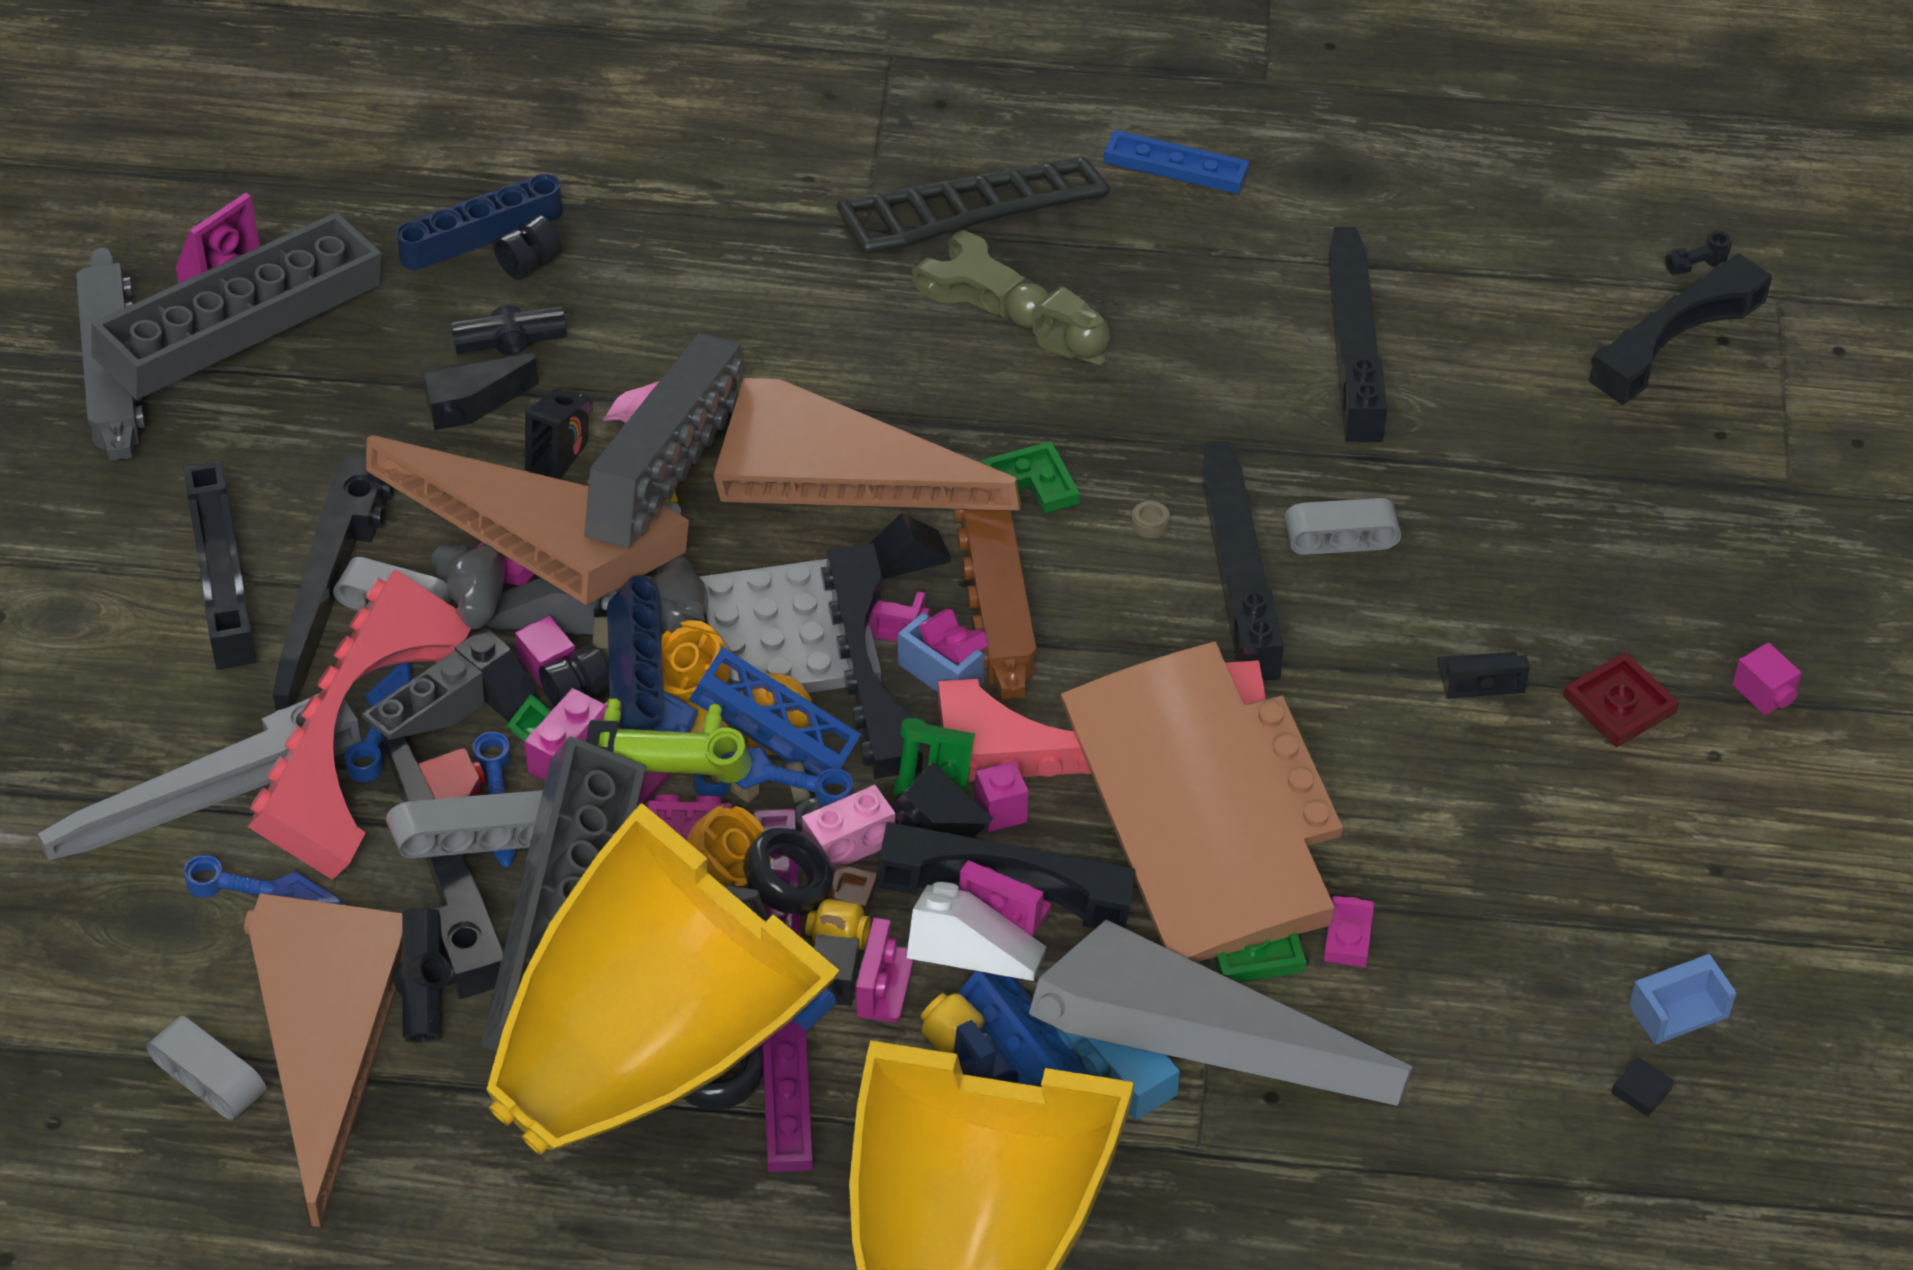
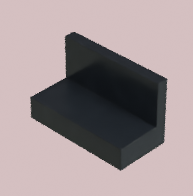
[1437,652,1530,699]

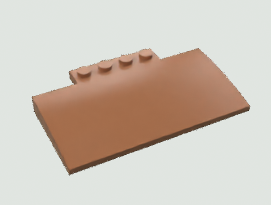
[1060,641,1343,962]

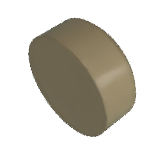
[1131,501,1170,538]
[786,760,811,803]

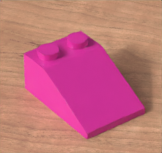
[176,193,260,283]
[524,688,672,808]

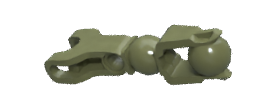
[911,230,1111,365]

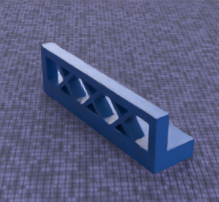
[689,647,861,787]
[958,971,1091,1087]

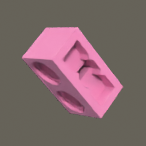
[802,785,895,871]

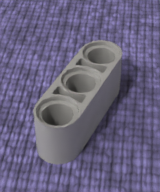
[1284,498,1401,555]
[333,557,453,611]
[146,1015,267,1121]

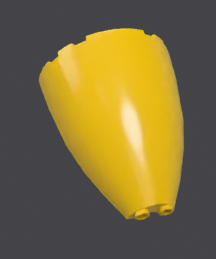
[487,803,840,1155]
[849,1040,1134,1270]

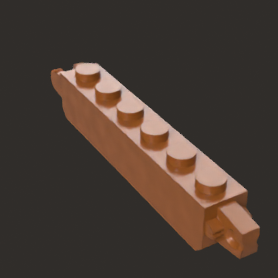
[952,463,1036,699]

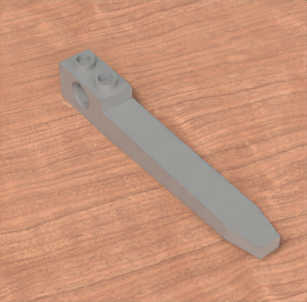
[38,693,361,861]

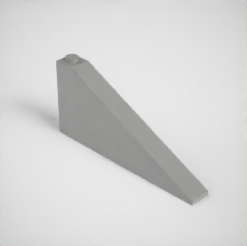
[1029,920,1413,1106]

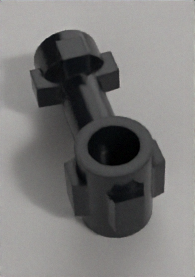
[1665,231,1732,275]

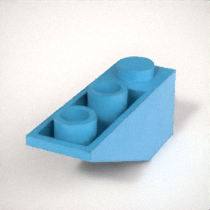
[1056,1028,1180,1121]

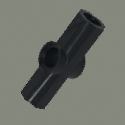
[451,305,567,355]
[393,907,451,1043]

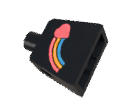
[525,389,593,479]

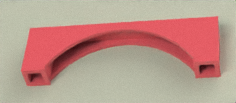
[247,569,471,880]
[938,661,1266,782]

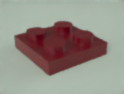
[1563,652,1679,748]

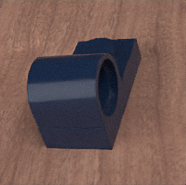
[954,1020,1019,1083]

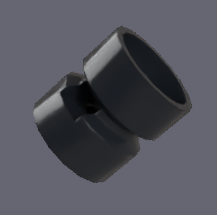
[493,215,562,280]
[538,643,610,708]

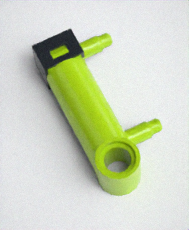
[586,699,752,783]

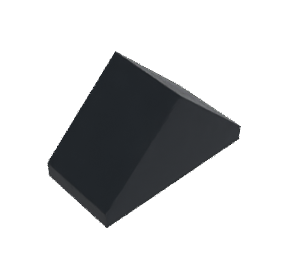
[869,513,951,579]

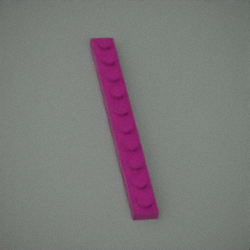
[753,809,813,1172]

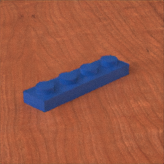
[1104,130,1250,194]

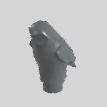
[431,543,506,630]
[649,555,709,635]

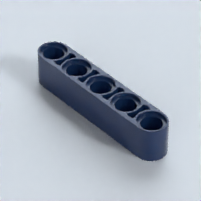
[396,174,563,270]
[607,575,664,730]

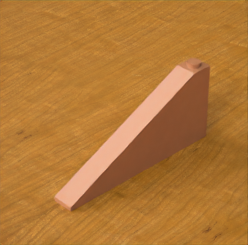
[713,378,1021,511]
[366,435,689,605]
[244,893,402,1228]

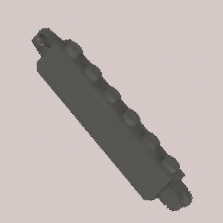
[76,247,145,461]

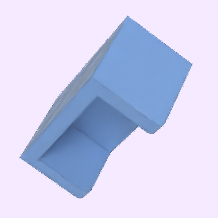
[898,612,984,692]
[1629,954,1736,1045]

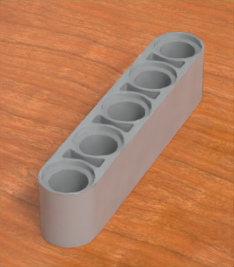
[386,790,543,858]

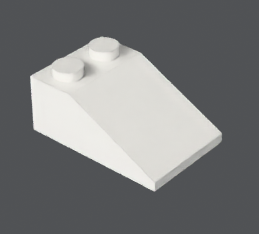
[906,882,1046,981]

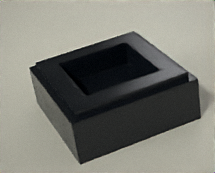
[1612,1058,1674,1117]

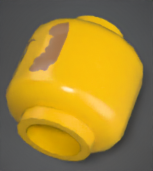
[805,898,871,950]

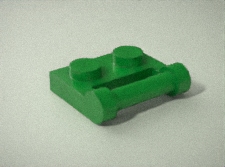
[893,718,975,797]

